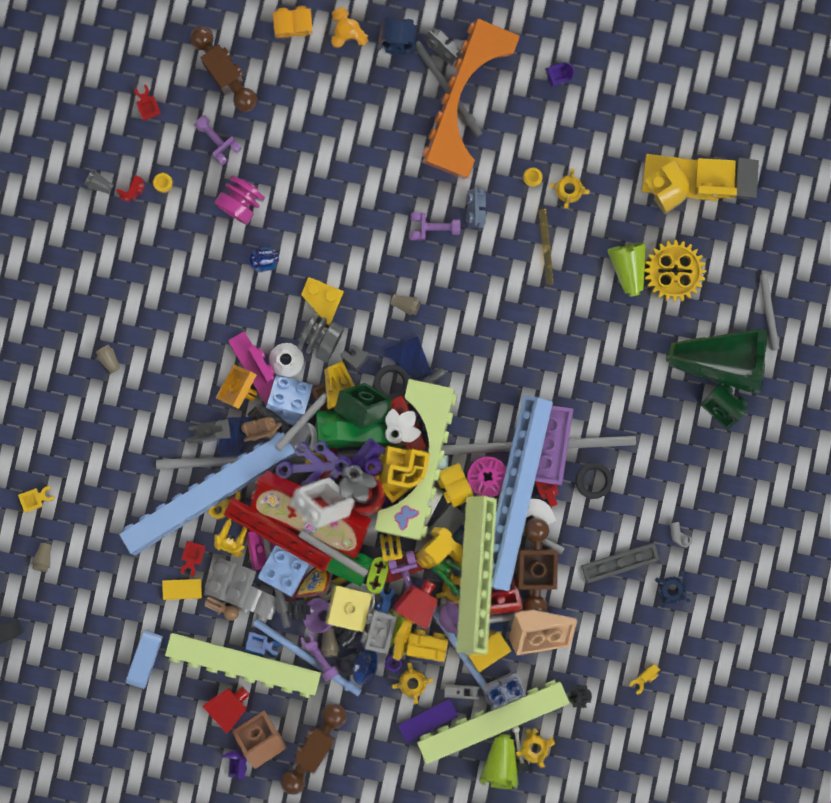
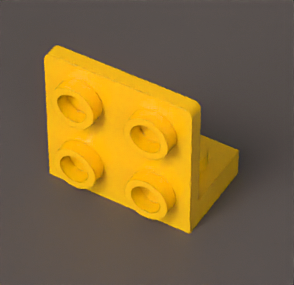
[696,158,737,199]

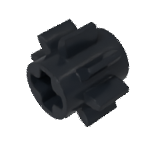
[288,600,311,620]
[336,627,360,648]
[568,684,592,709]

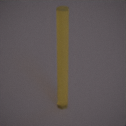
[539,209,554,285]

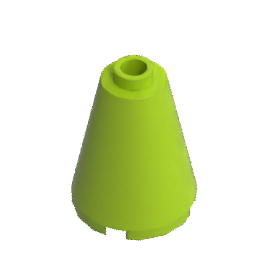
[608,243,646,297]
[479,734,518,789]

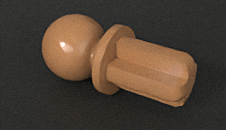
[205,596,239,621]

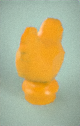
[331,7,368,48]

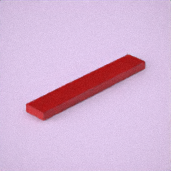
[224,498,332,572]

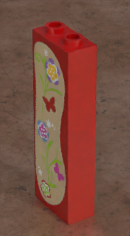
[250,471,372,558]

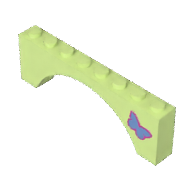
[375,379,457,541]

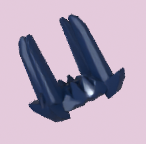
[654,572,691,608]

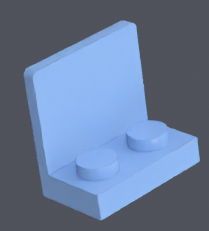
[264,374,312,425]
[258,545,310,599]

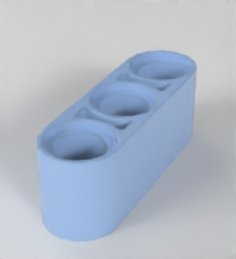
[126,630,163,689]

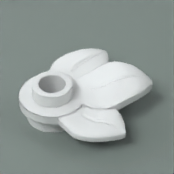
[385,409,421,444]

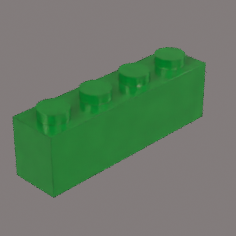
[326,549,373,587]

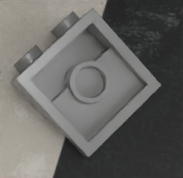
[205,558,256,608]

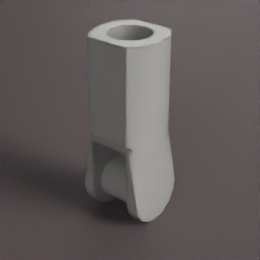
[444,684,480,699]

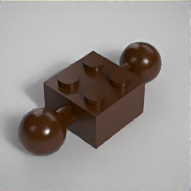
[190,26,257,112]
[515,518,558,613]
[280,703,347,795]

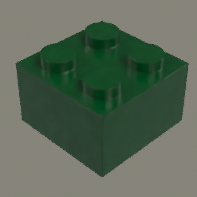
[334,383,393,429]

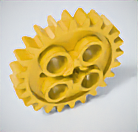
[644,240,706,303]

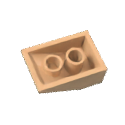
[509,610,577,656]

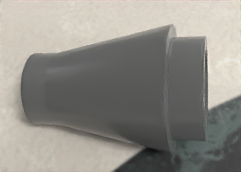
[84,171,114,195]

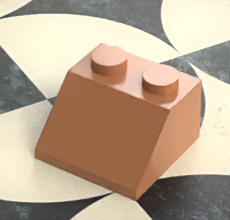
[232,710,287,769]

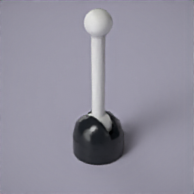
[512,726,530,773]

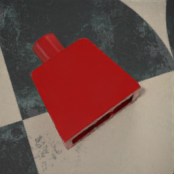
[392,579,438,630]
[202,686,250,733]

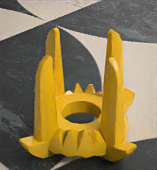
[549,169,590,209]
[214,518,247,557]
[436,572,461,606]
[392,663,433,704]
[516,729,555,768]

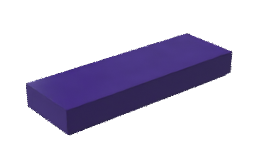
[398,698,458,742]

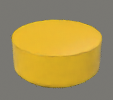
[153,173,173,193]

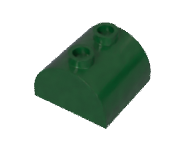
[700,383,749,430]

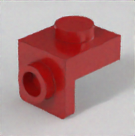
[116,175,145,203]

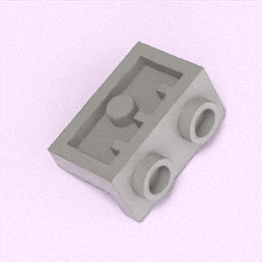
[361,609,397,654]

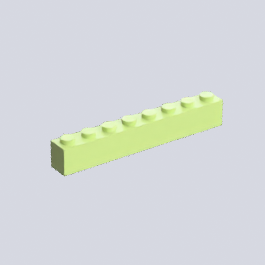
[456,496,497,655]
[165,633,322,698]
[417,680,570,764]

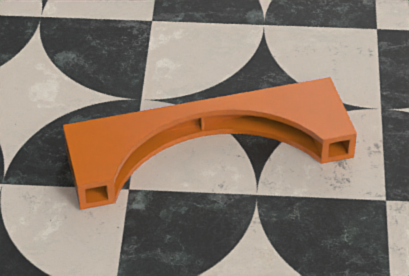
[422,19,520,179]

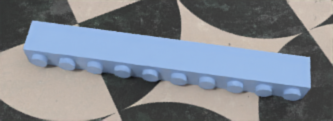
[491,395,553,591]
[119,432,298,555]

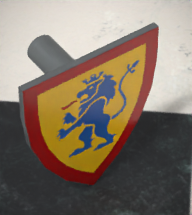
[294,567,331,599]

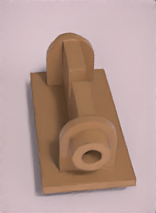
[241,417,281,442]

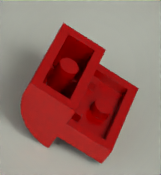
[489,578,522,615]

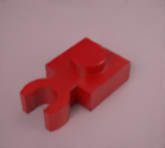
[134,85,161,121]
[181,541,206,577]

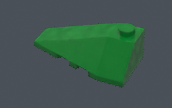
[316,411,395,449]

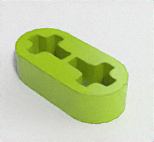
[366,557,389,594]

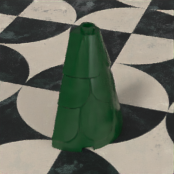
[666,329,767,394]

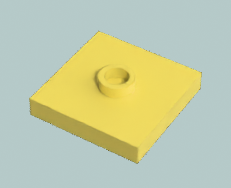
[326,585,372,632]

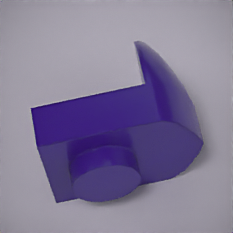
[545,62,575,87]
[221,751,247,779]

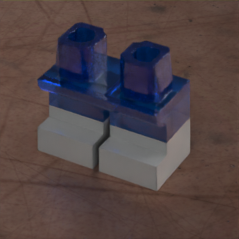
[481,671,526,709]

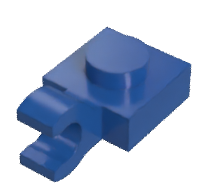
[374,586,395,613]

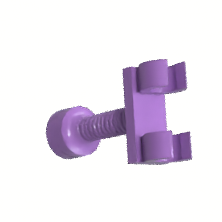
[194,115,242,166]
[410,212,460,240]
[388,550,417,590]
[301,633,339,682]

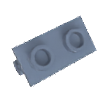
[466,188,486,228]

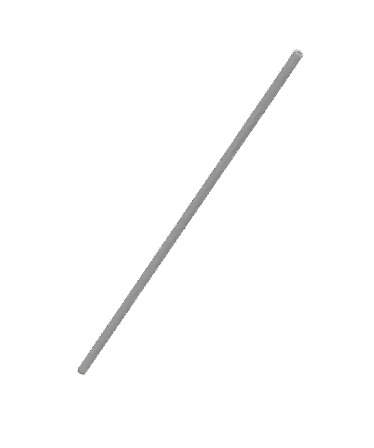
[156,436,636,469]

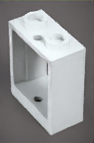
[290,478,355,528]

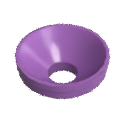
[303,598,333,633]
[439,601,459,635]

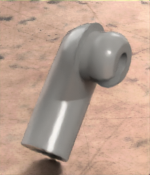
[670,522,692,547]

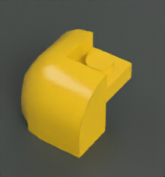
[645,160,689,215]
[379,446,430,488]

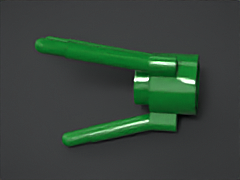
[432,559,462,598]

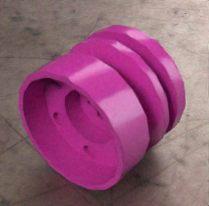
[214,176,265,225]
[467,457,506,498]

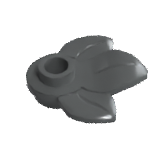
[339,466,377,502]

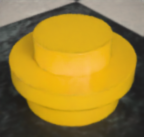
[523,168,542,187]

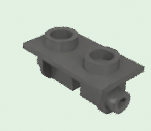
[424,28,462,66]

